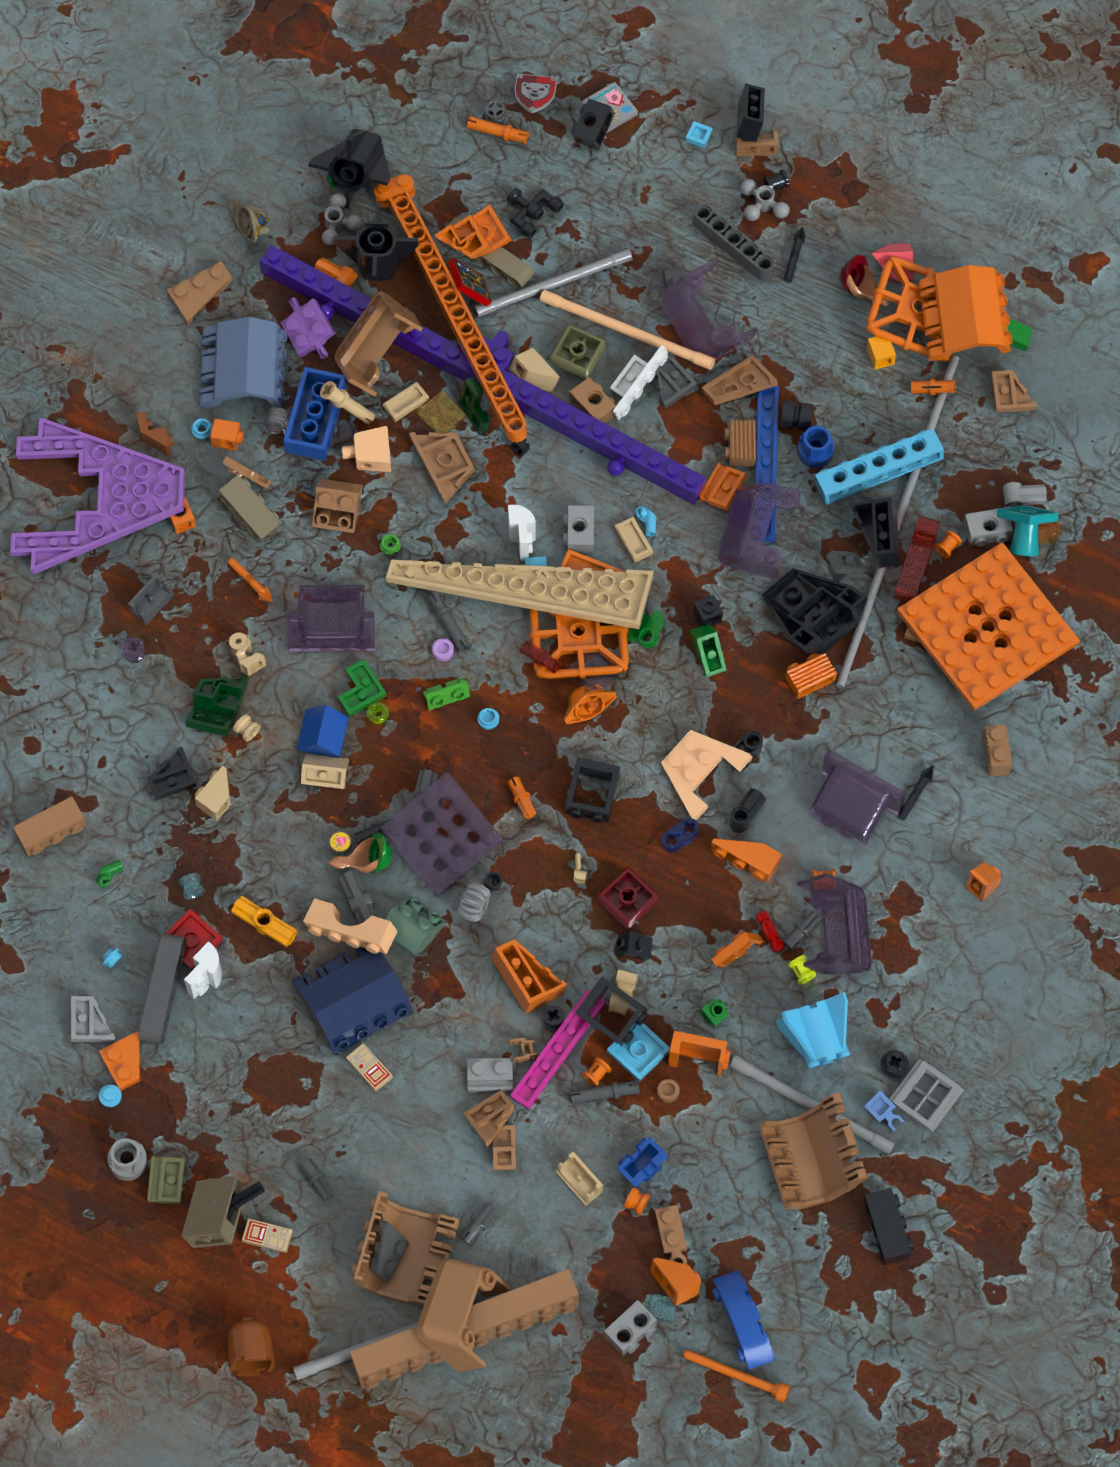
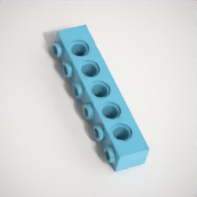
[815,429,944,505]

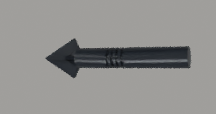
[784,227,806,283]
[897,765,934,821]

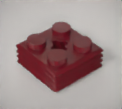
[597,867,659,929]

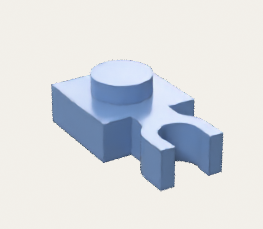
[864,1090,904,1131]

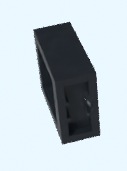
[565,757,620,823]
[576,977,648,1047]

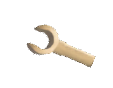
[573,853,587,884]

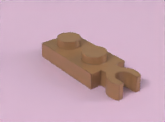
[655,1205,687,1264]

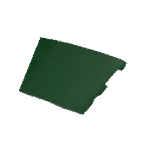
[185,675,249,737]

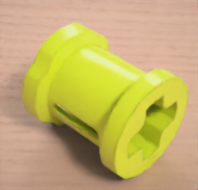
[788,955,816,985]

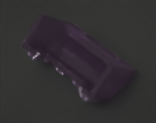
[718,483,801,581]

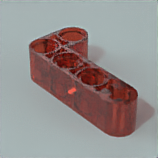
[893,515,940,602]

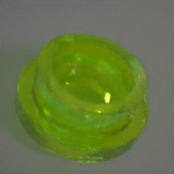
[367,702,389,724]

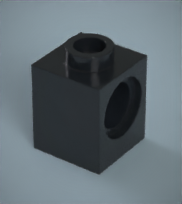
[693,594,723,627]

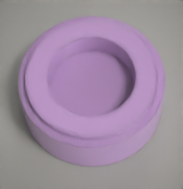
[432,639,454,661]

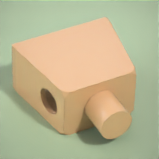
[342,426,391,472]

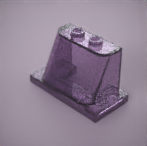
[287,585,376,652]
[809,750,906,845]

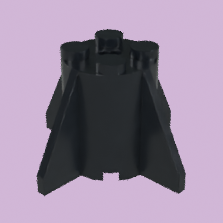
[308,129,390,208]
[334,202,419,281]

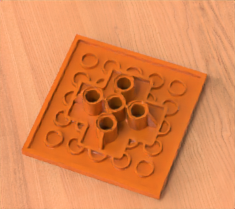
[897,542,1080,711]

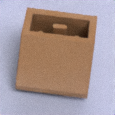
[312,479,363,533]

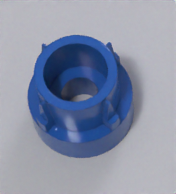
[797,425,834,468]

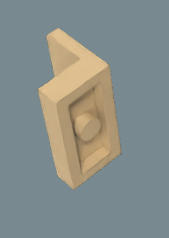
[301,754,349,789]

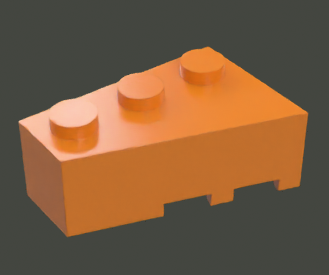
[492,939,568,1014]

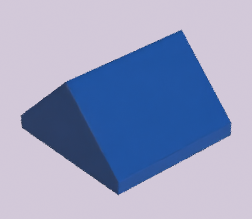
[297,705,349,758]

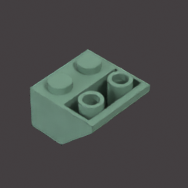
[385,896,447,955]

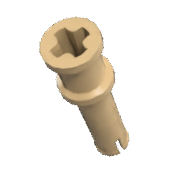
[320,381,375,425]

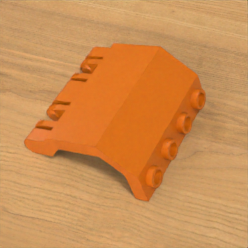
[919,265,1013,361]

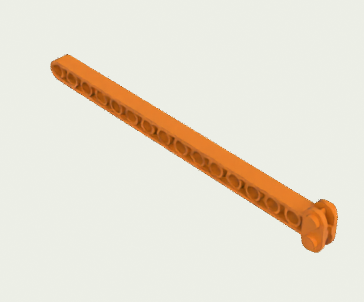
[374,174,527,442]

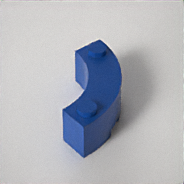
[712,1270,775,1370]

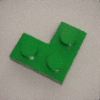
[338,659,387,717]

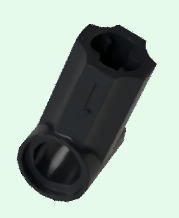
[730,788,766,833]

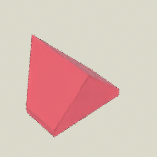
[872,243,913,283]

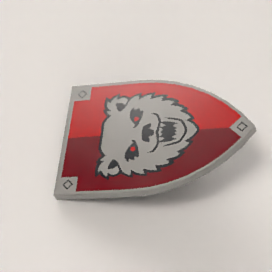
[515,74,558,113]

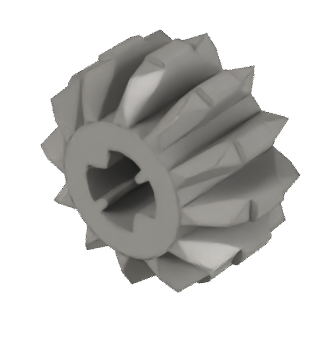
[458,883,491,922]

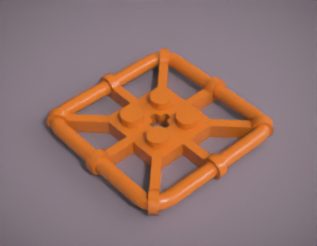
[866,256,950,362]
[529,609,629,679]

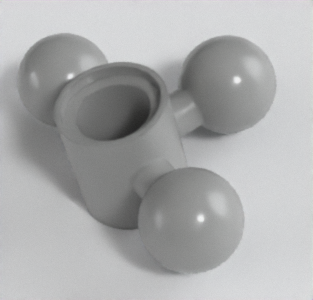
[740,179,790,221]
[322,193,363,246]

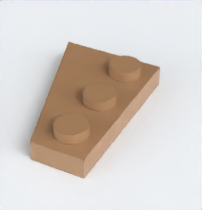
[167,261,232,325]
[701,355,778,405]

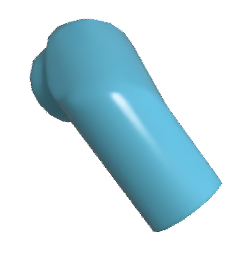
[635,506,657,536]

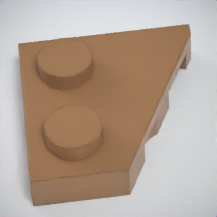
[991,370,1037,413]
[463,1090,514,1146]

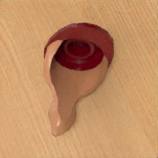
[839,254,888,307]

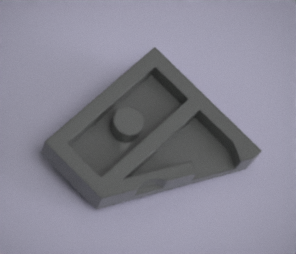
[655,354,697,409]
[370,1220,409,1283]

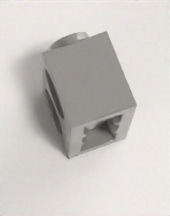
[604,1300,657,1356]

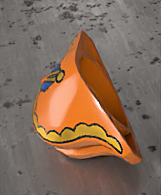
[564,684,617,724]

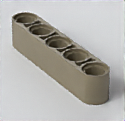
[446,217,535,290]

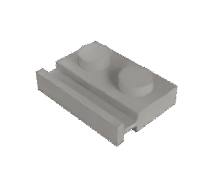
[467,1058,513,1093]

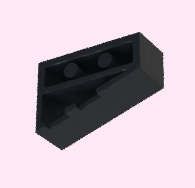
[849,497,900,568]

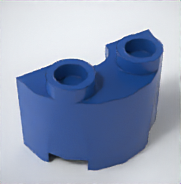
[617,1136,669,1188]

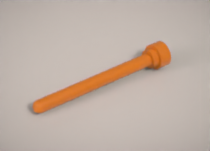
[683,1350,791,1403]

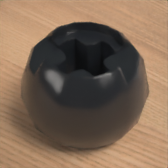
[880,1050,909,1078]

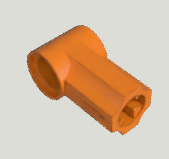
[314,258,358,287]

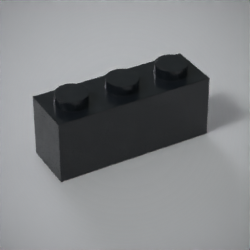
[736,83,765,143]
[863,1188,914,1266]

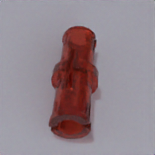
[520,641,562,673]

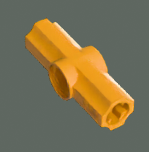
[231,896,298,948]

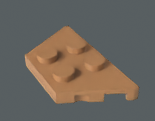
[409,432,474,504]

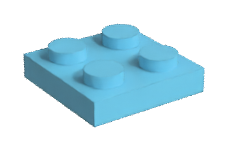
[607,1023,670,1082]

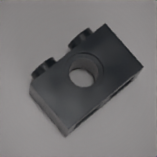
[572,98,615,150]

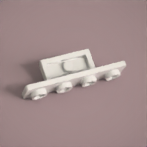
[610,345,668,420]

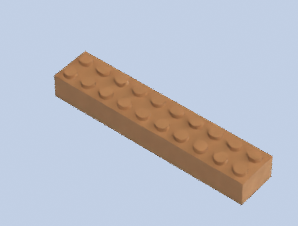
[350,1269,579,1389]

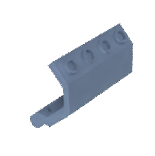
[200,317,287,408]

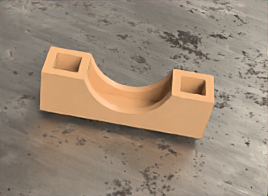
[303,898,398,954]

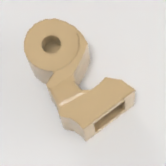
[229,633,266,676]
[608,969,638,1016]

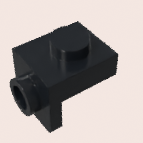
[616,931,653,961]

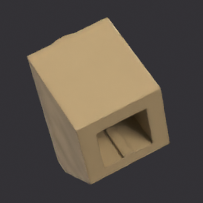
[509,348,560,392]
[195,766,231,821]

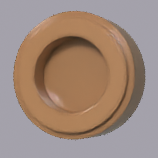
[657,1079,680,1103]

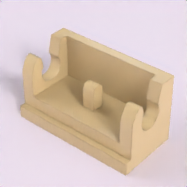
[556,1152,603,1206]

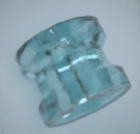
[179,873,205,899]

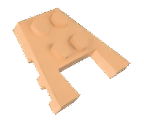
[661,730,753,821]

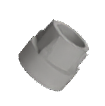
[107,1138,148,1181]

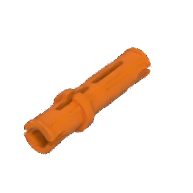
[467,116,530,145]

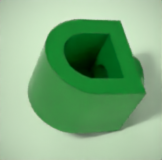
[699,998,729,1027]

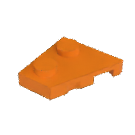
[99,1031,140,1091]

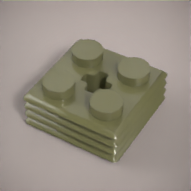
[550,324,606,380]

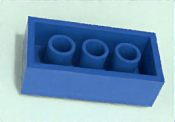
[283,367,347,461]

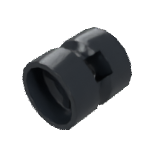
[780,400,813,431]

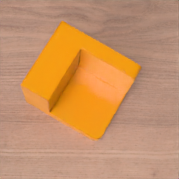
[866,337,896,370]

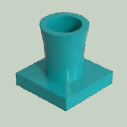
[997,505,1059,556]

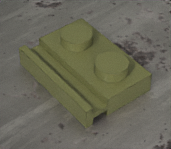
[147,1156,185,1205]

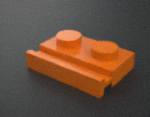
[698,463,747,511]

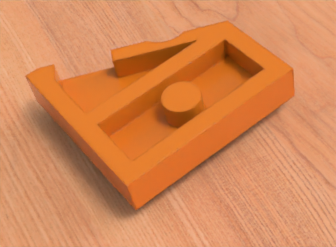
[711,932,764,968]

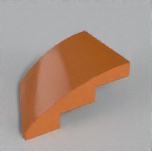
[435,204,512,259]

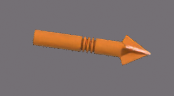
[228,558,273,602]

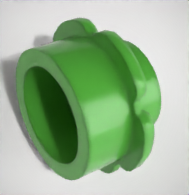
[380,534,401,555]

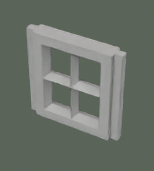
[889,1059,964,1133]

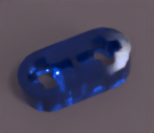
[662,818,699,853]

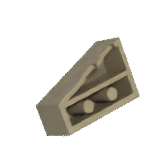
[213,474,280,543]

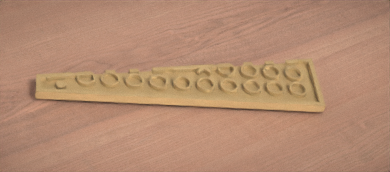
[386,560,654,629]

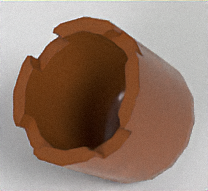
[227,1317,275,1377]

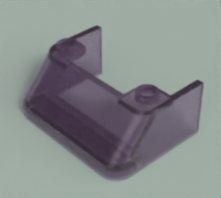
[660,259,758,359]
[797,873,872,975]

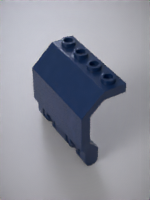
[291,946,413,1055]

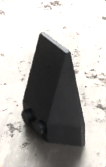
[762,568,868,653]

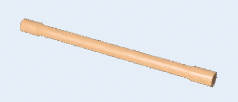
[540,290,715,370]

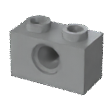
[563,505,594,554]
[963,509,1013,547]

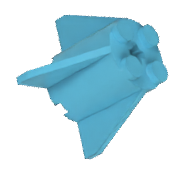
[776,992,850,1069]

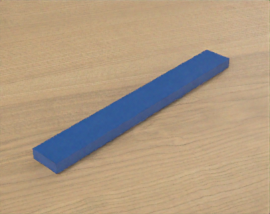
[753,386,779,543]

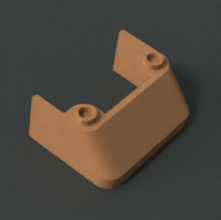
[335,291,423,396]
[416,1259,512,1372]

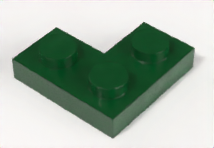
[458,377,490,435]

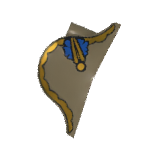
[229,199,269,243]

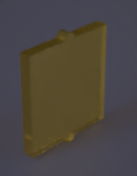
[416,391,467,434]

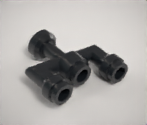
[507,187,564,239]

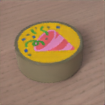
[329,831,352,855]

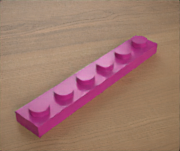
[510,989,606,1110]

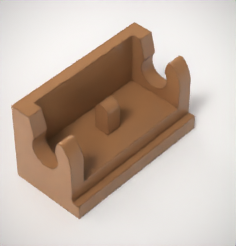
[735,130,778,156]

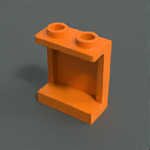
[668,1031,731,1076]

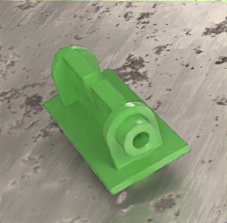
[423,677,470,710]

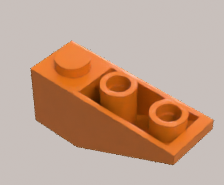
[711,839,782,883]

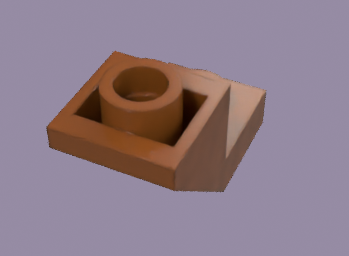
[136,411,174,456]

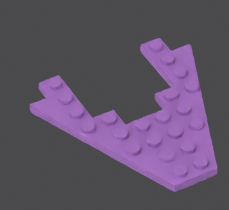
[10,418,185,574]

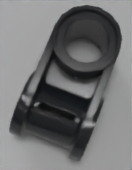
[723,730,763,773]

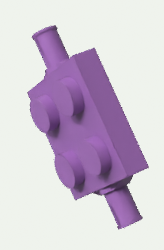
[280,297,336,359]

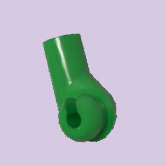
[96,860,123,888]

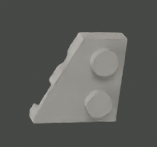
[70,996,115,1042]

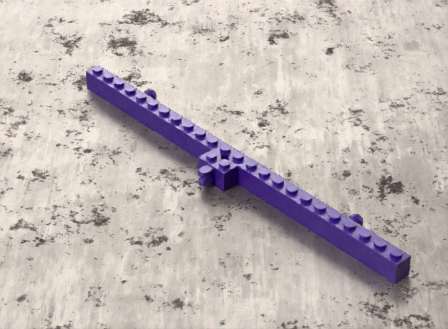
[259,245,706,505]

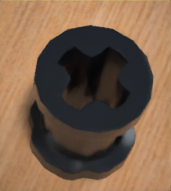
[763,169,790,191]
[543,1006,563,1032]

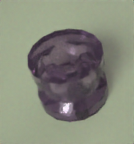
[122,636,145,663]

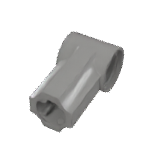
[1003,482,1047,507]

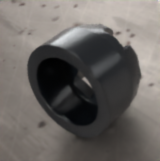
[511,439,530,457]
[484,872,503,891]

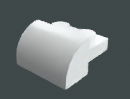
[508,505,536,562]
[184,942,222,999]

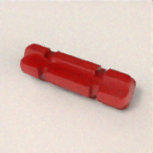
[756,911,784,953]

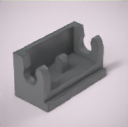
[128,573,174,626]

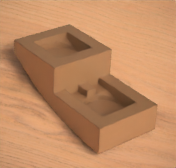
[493,1125,516,1170]

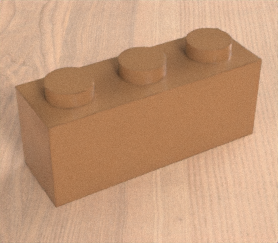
[13,796,87,856]

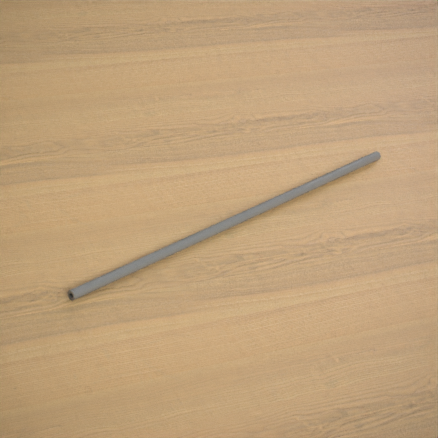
[836,355,959,689]

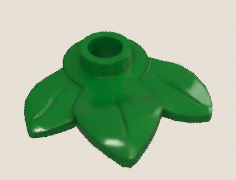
[627,610,664,649]

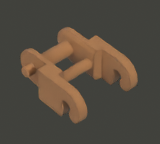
[507,1038,539,1063]

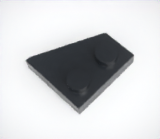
[147,746,197,801]

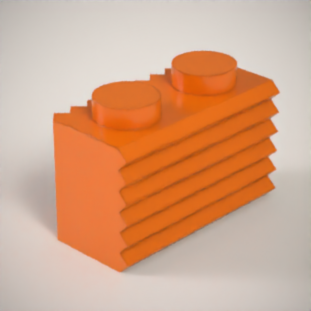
[785,653,837,699]

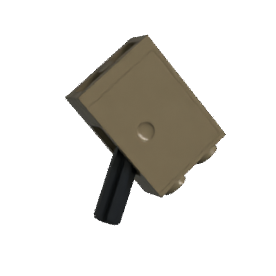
[182,1176,265,1248]

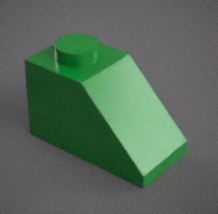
[689,624,727,677]

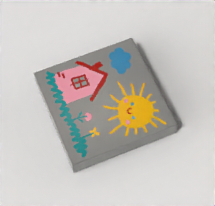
[581,82,638,133]

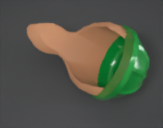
[328,833,393,874]

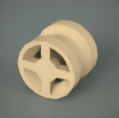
[233,714,261,742]

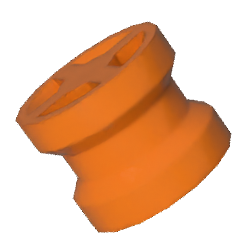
[624,1187,651,1215]

